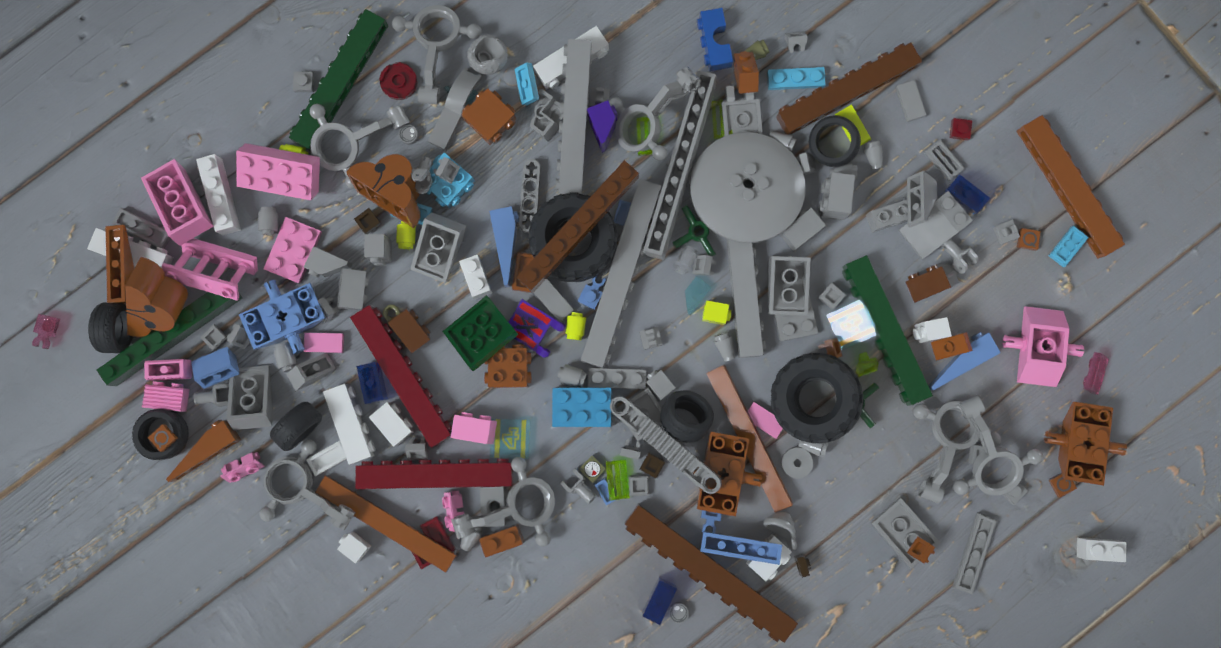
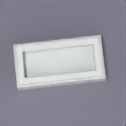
[306,441,347,476]

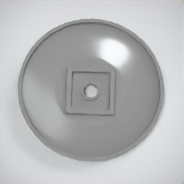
[690,132,805,243]

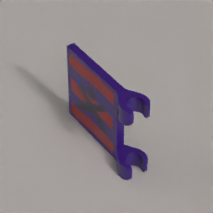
[509,299,566,358]

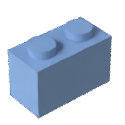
[191,347,240,389]

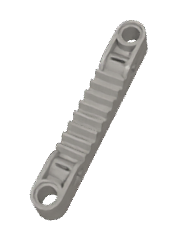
[610,397,722,494]

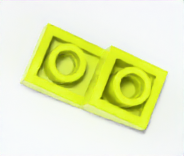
[835,104,871,146]

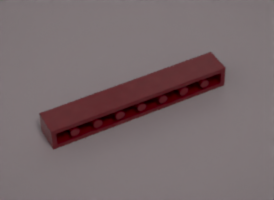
[350,305,452,448]
[355,459,514,489]

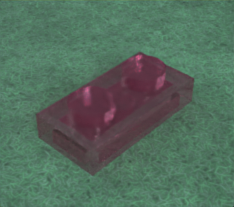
[1083,352,1109,395]

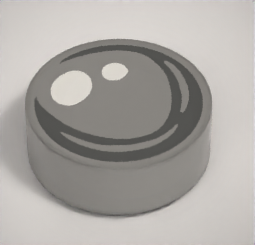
[399,125,418,145]
[669,602,688,623]

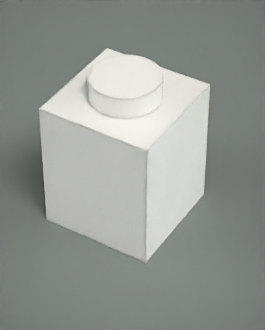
[337,532,372,564]

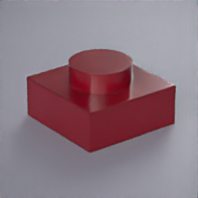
[949,118,972,141]

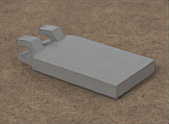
[721,86,763,137]

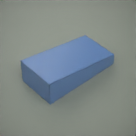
[614,200,631,225]
[594,478,617,505]

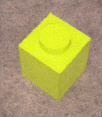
[702,300,732,325]

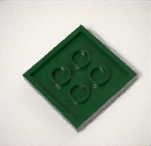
[442,295,519,372]

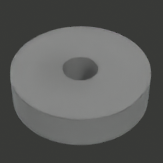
[781,447,813,479]

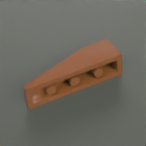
[105,225,134,305]
[166,419,241,482]

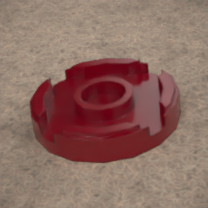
[379,62,418,100]

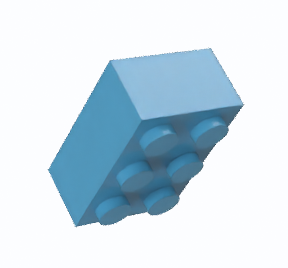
[552,388,611,427]

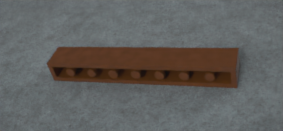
[776,42,922,135]
[517,160,639,293]

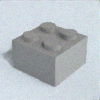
[819,172,855,220]

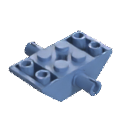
[239,280,326,354]

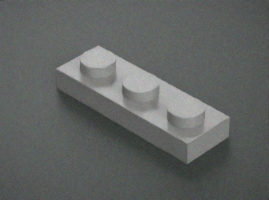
[588,368,646,389]

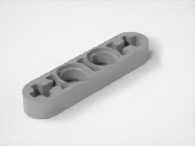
[519,159,541,233]

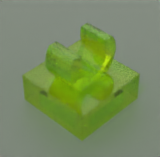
[856,352,879,377]

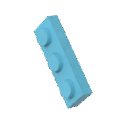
[767,67,826,90]

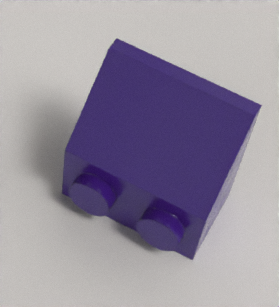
[587,100,618,153]

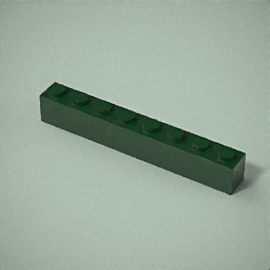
[289,9,388,152]
[842,255,933,406]
[96,280,242,386]

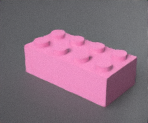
[236,143,320,200]
[141,159,214,246]

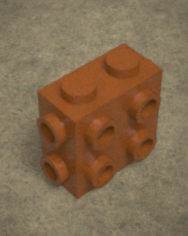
[461,88,516,145]
[484,345,532,388]

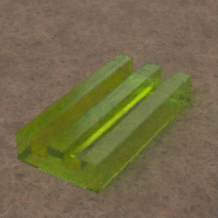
[711,100,732,139]
[636,117,652,156]
[606,459,630,501]

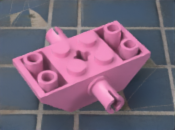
[1002,306,1084,387]

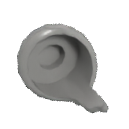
[764,512,797,550]

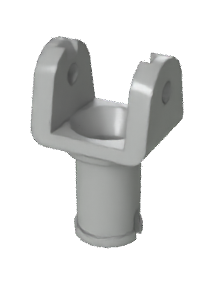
[411,157,433,194]
[942,239,978,274]
[194,384,229,407]
[560,468,597,504]

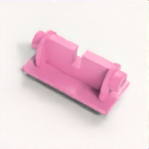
[220,452,265,483]
[442,490,464,532]

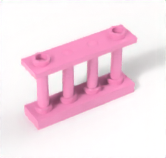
[162,238,258,300]

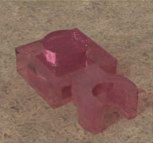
[32,314,60,349]

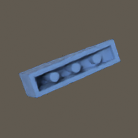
[489,206,519,287]
[928,332,1001,391]
[700,531,782,565]

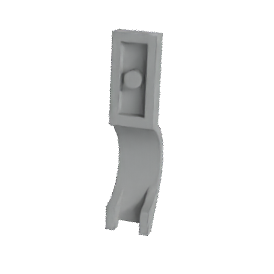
[428,67,483,151]

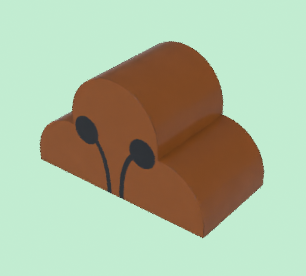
[346,154,421,228]
[125,257,188,337]

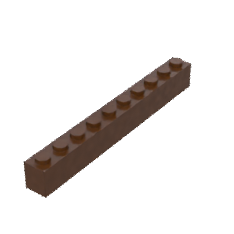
[624,504,798,643]

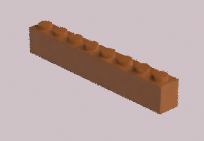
[1017,115,1125,259]

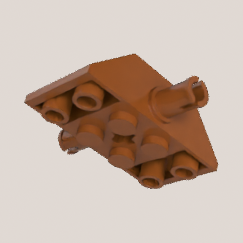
[1044,402,1127,486]
[693,432,762,517]

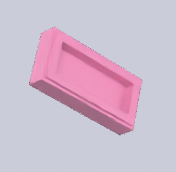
[304,333,344,353]
[748,402,783,439]

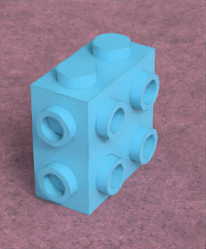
[427,152,475,209]

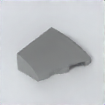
[530,88,563,142]

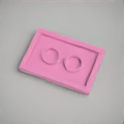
[264,217,322,284]

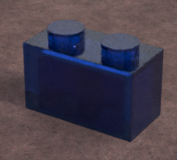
[945,174,990,215]
[356,362,388,405]
[642,577,677,625]

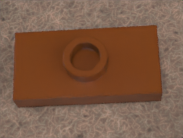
[931,332,973,361]

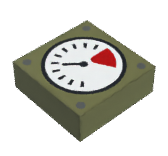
[579,455,606,483]

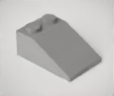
[898,191,973,260]
[410,213,467,283]
[768,256,811,316]
[227,365,273,430]

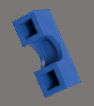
[697,8,733,72]

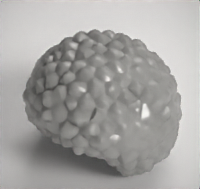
[467,34,508,75]

